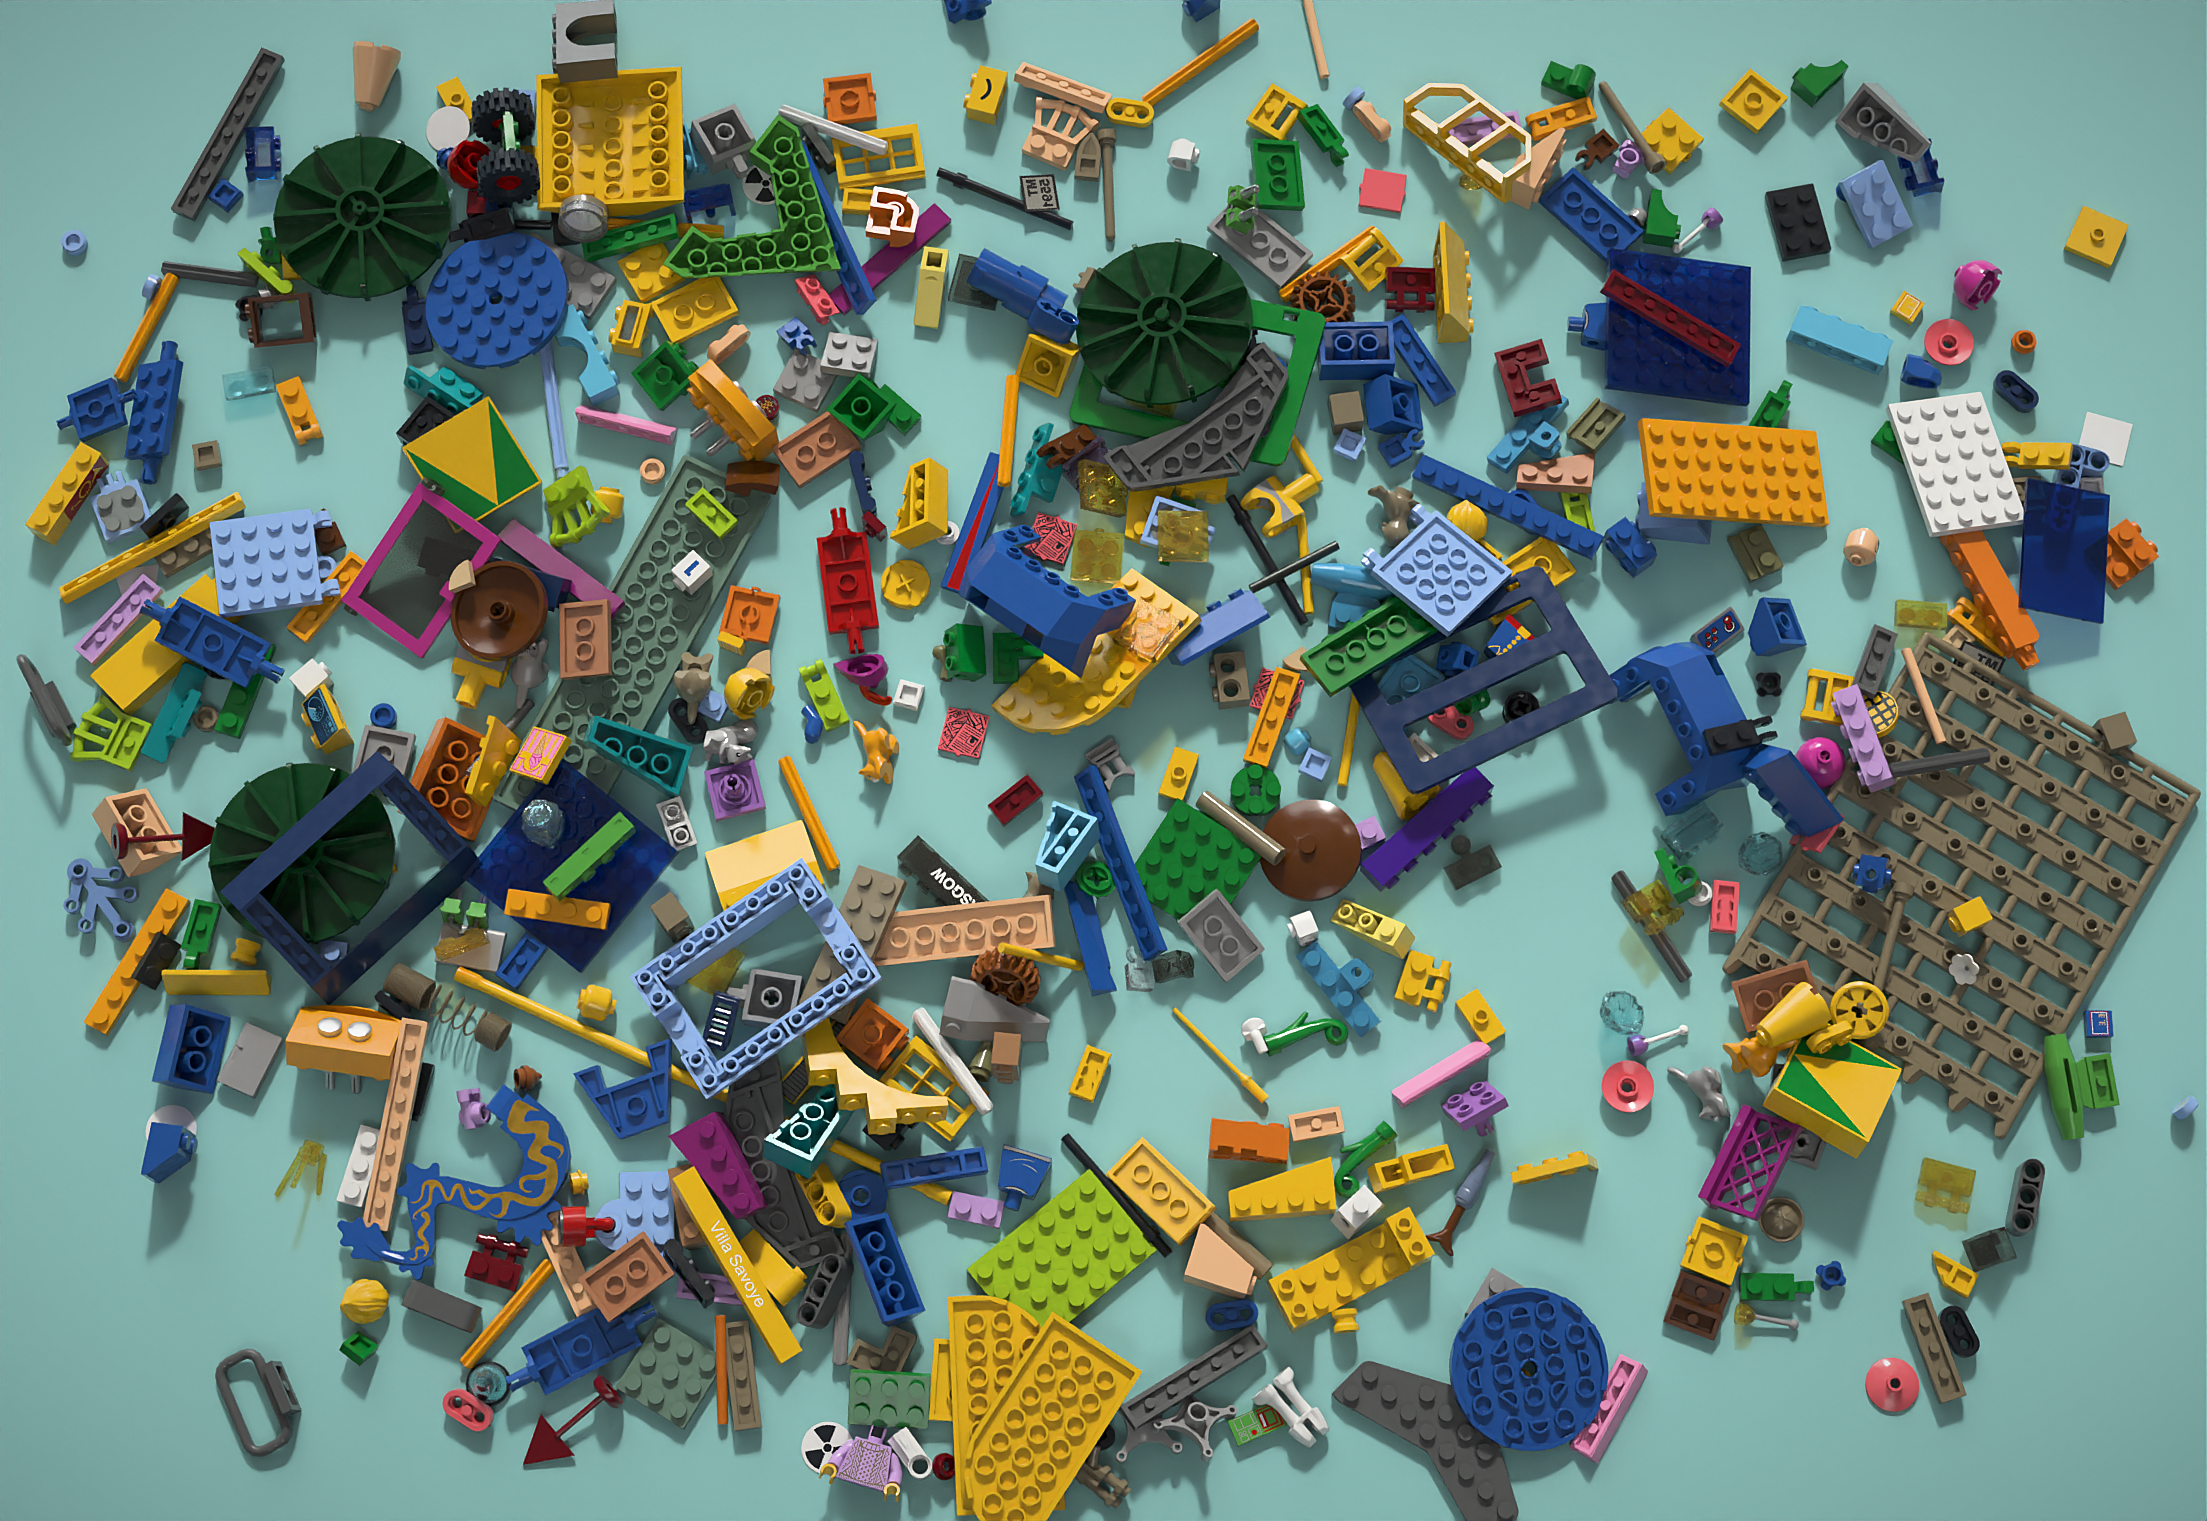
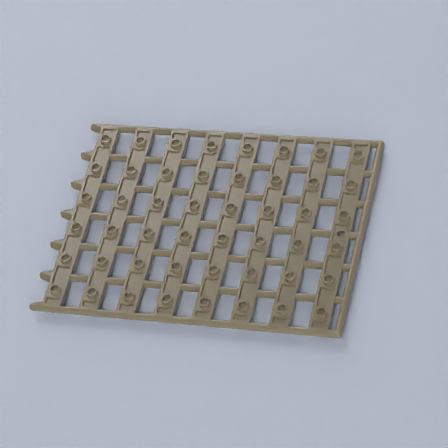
[1722,632,2201,1139]

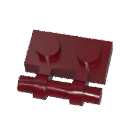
[1385,267,1436,313]
[464,1233,530,1292]

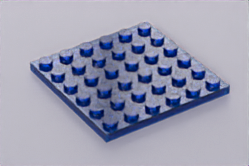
[1604,248,1751,407]
[462,758,679,973]

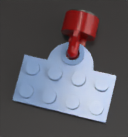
[558,1171,676,1278]

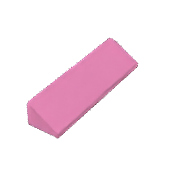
[575,405,677,445]
[1392,1040,1491,1108]
[1569,1354,1648,1463]

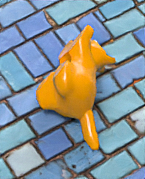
[853,721,899,784]
[1722,1037,1798,1077]

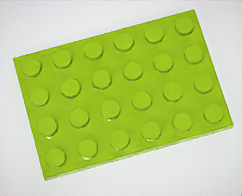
[967,1169,1157,1327]

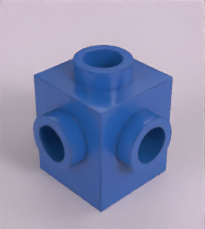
[1436,642,1479,679]
[1853,854,1892,894]

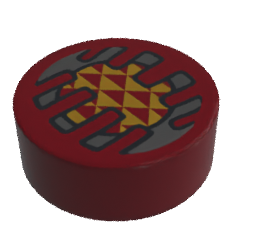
[755,395,779,421]

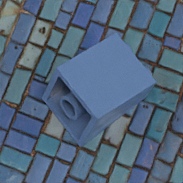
[1636,482,1712,544]

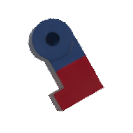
[466,190,515,219]

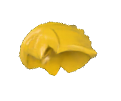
[1446,500,1488,542]
[340,1279,389,1325]

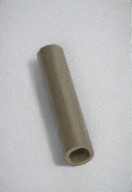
[1196,791,1286,866]
[1202,1212,1273,1280]

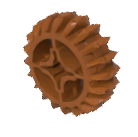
[1290,271,1356,322]
[970,947,1041,1007]

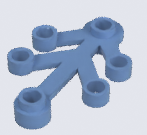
[63,858,139,942]

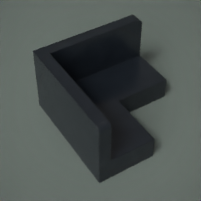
[396,396,456,446]

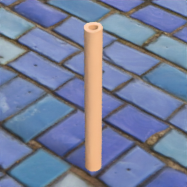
[1303,0,1329,79]
[1901,648,1946,745]

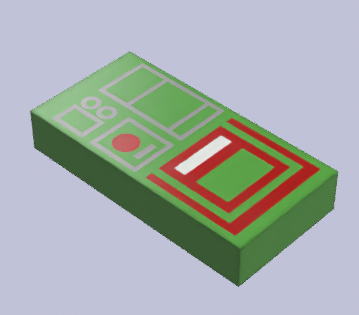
[1227,1404,1287,1447]

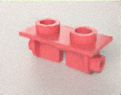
[794,274,839,325]

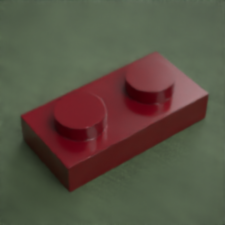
[988,774,1043,827]

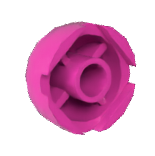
[1953,260,2002,310]
[1795,737,1846,790]

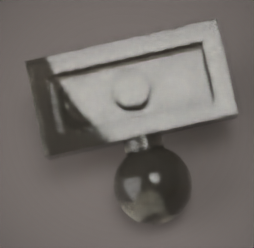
[1444,835,1502,891]

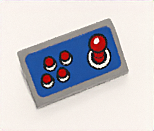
[1690,606,1745,653]

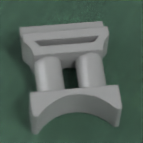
[1085,738,1135,792]

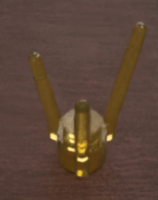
[275,1140,327,1197]

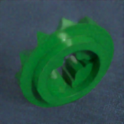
[1075,861,1115,900]

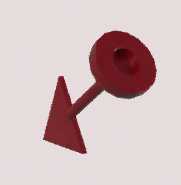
[111,812,215,861]
[523,1374,623,1465]

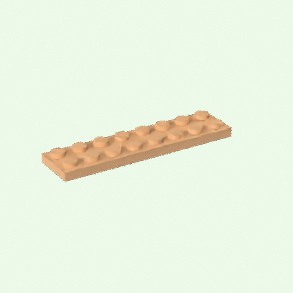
[873,895,1056,967]

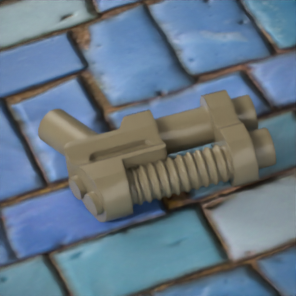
[1075,1444,1131,1509]

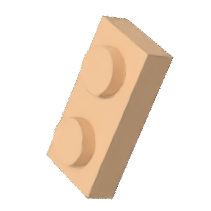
[1288,1106,1345,1143]

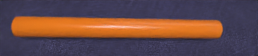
[715,1315,728,1424]

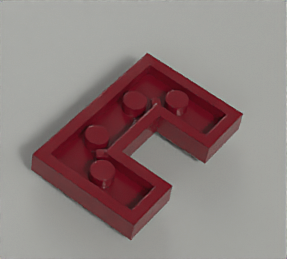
[1494,339,1562,418]

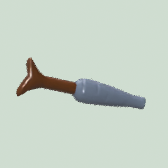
[1426,1149,1495,1256]

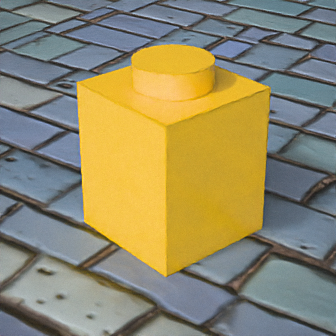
[1947,896,1993,938]

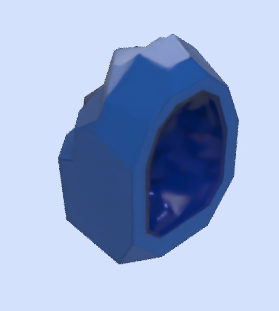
[1900,354,1942,389]

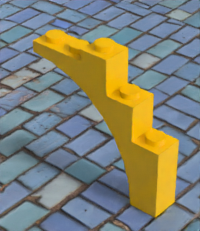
[801,1018,948,1135]

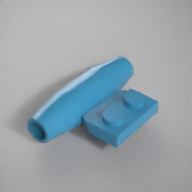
[1310,563,1397,629]

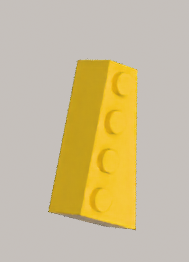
[1227,1157,1337,1222]

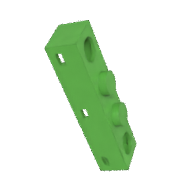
[543,812,636,902]

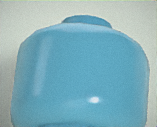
[1284,728,1311,755]

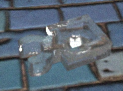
[1124,946,1154,992]

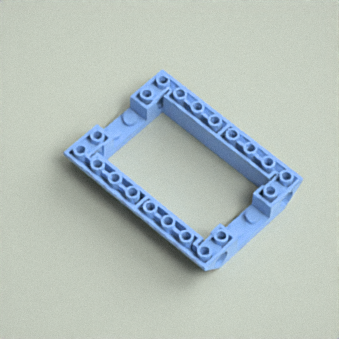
[629,857,882,1100]

